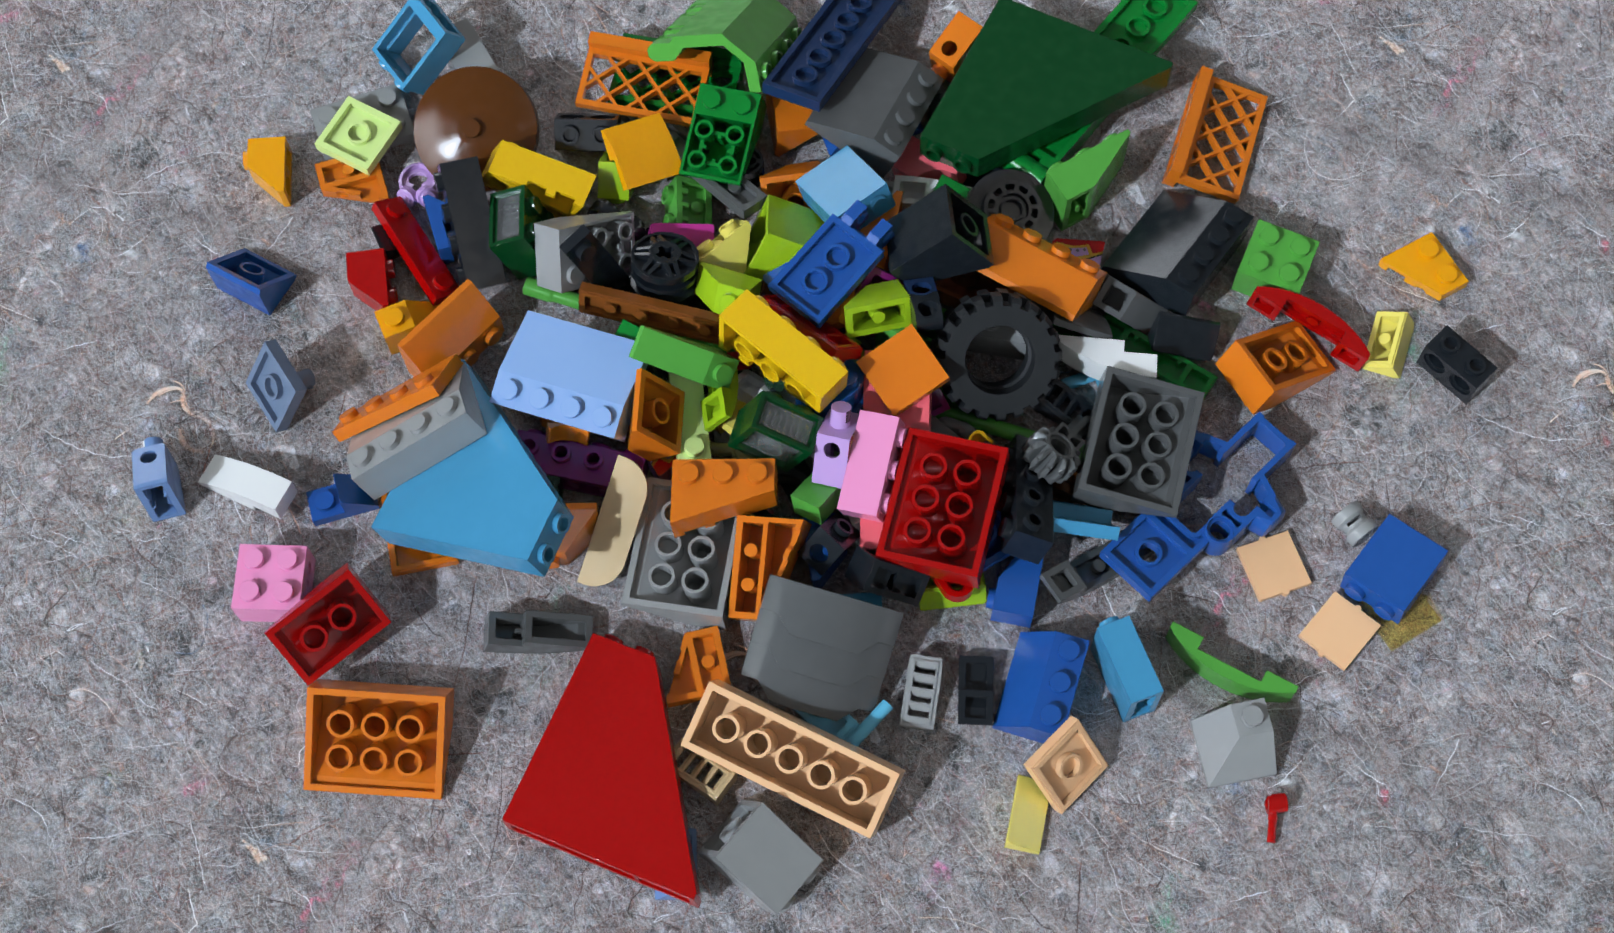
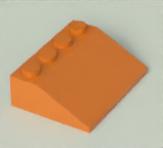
[303,679,454,800]

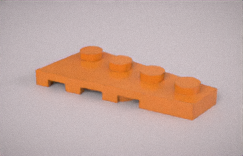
[332,353,463,442]

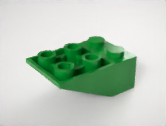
[679,83,767,186]

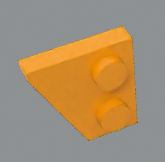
[1378,232,1469,301]

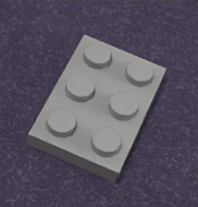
[310,84,414,161]

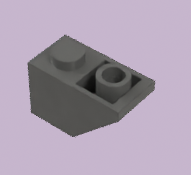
[1092,275,1168,335]

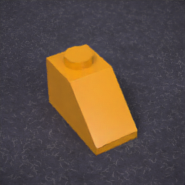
[243,136,292,207]
[374,300,440,355]

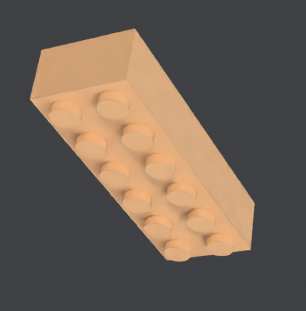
[681,679,906,839]

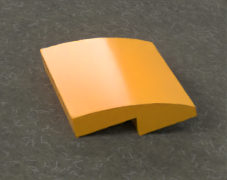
[601,113,681,191]

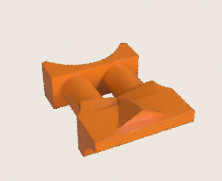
[539,417,590,446]

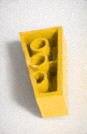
[719,289,849,413]

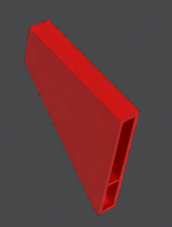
[502,633,702,908]

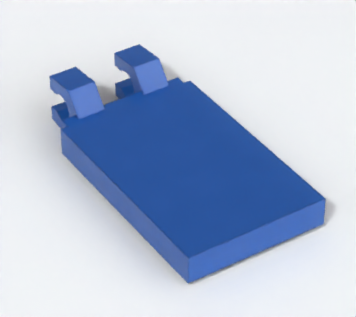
[768,199,894,329]

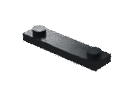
[559,224,630,292]

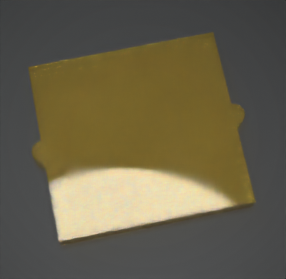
[1359,594,1441,651]

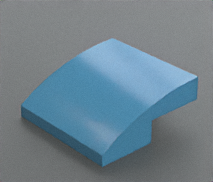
[1053,500,1120,541]

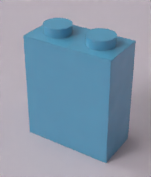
[795,145,896,230]
[1090,616,1164,723]

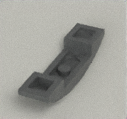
[1039,529,1155,604]

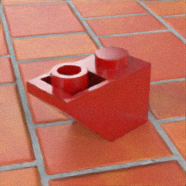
[346,248,399,311]

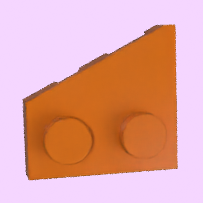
[314,159,390,203]
[666,626,731,708]

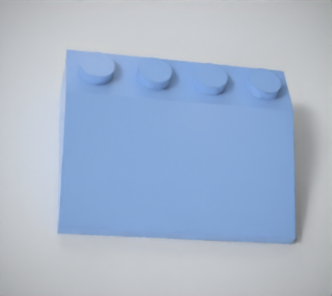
[489,310,648,442]

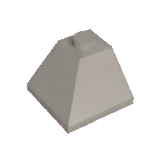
[1190,698,1277,789]

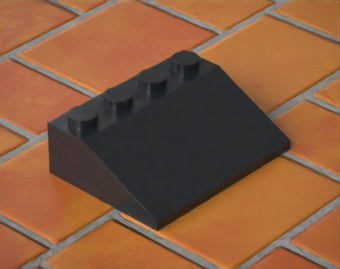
[1101,190,1254,316]

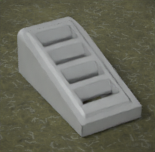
[899,654,944,732]

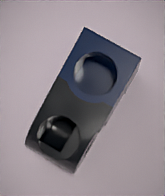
[903,277,943,332]

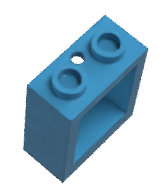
[372,0,466,95]

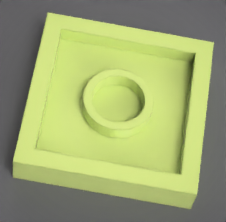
[314,96,403,176]

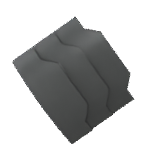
[741,574,904,721]

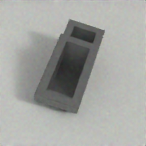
[483,610,593,654]

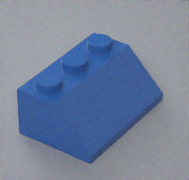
[992,631,1090,744]

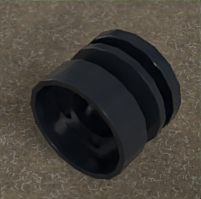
[630,232,699,307]

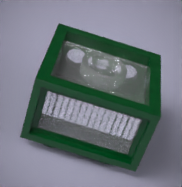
[489,184,555,280]
[727,390,823,472]

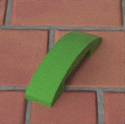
[1165,621,1299,703]

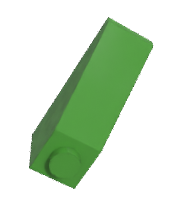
[629,325,740,389]

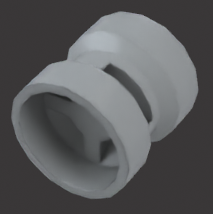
[1331,501,1379,548]

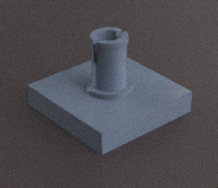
[246,339,315,432]

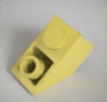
[696,219,751,273]

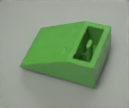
[1044,129,1131,231]

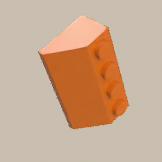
[978,213,1107,322]

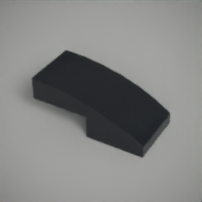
[958,655,994,726]

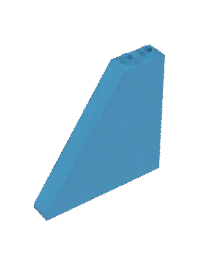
[371,359,574,577]

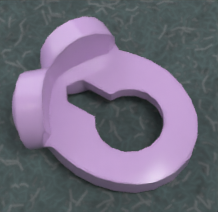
[396,162,438,208]

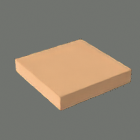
[1023,716,1109,814]

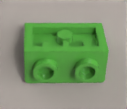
[661,175,712,224]

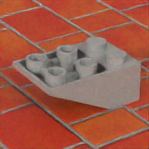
[534,211,635,293]

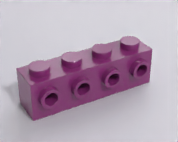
[517,429,649,497]

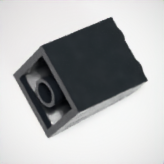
[887,184,994,281]

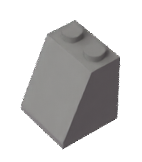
[697,799,823,915]

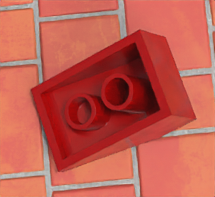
[264,562,391,686]

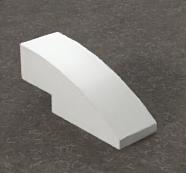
[1058,335,1158,381]
[198,455,298,519]

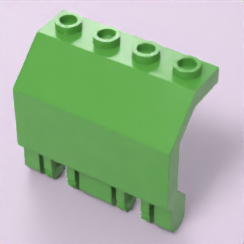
[647,0,802,93]

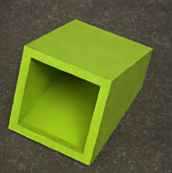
[743,194,825,280]

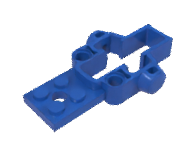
[1099,411,1297,602]

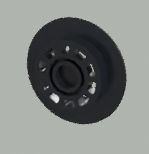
[968,169,1054,240]

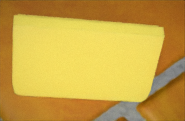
[1362,311,1414,378]
[1004,775,1049,855]

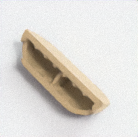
[577,455,648,586]

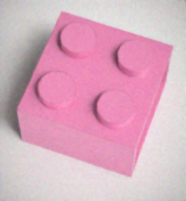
[231,544,316,622]

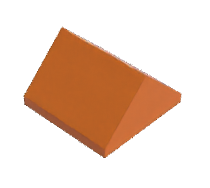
[765,94,818,157]

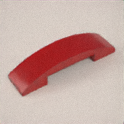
[1246,286,1371,372]

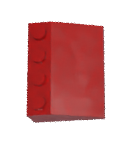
[875,427,1009,589]

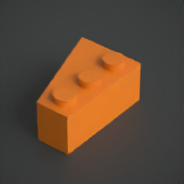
[670,458,778,538]
[728,515,812,622]

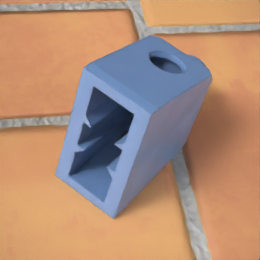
[131,437,186,522]

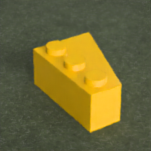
[482,140,597,218]

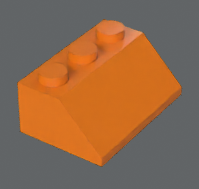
[397,279,505,376]

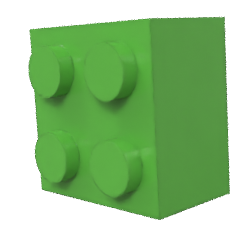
[1231,219,1320,297]

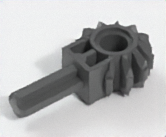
[1023,415,1090,484]

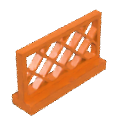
[575,31,714,127]
[1162,65,1268,204]

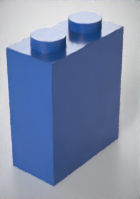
[1340,514,1448,624]

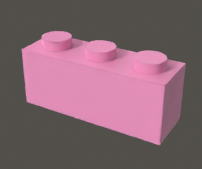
[837,410,908,523]

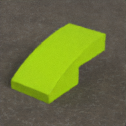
[700,369,738,432]

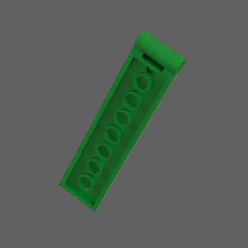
[1000,0,1198,186]

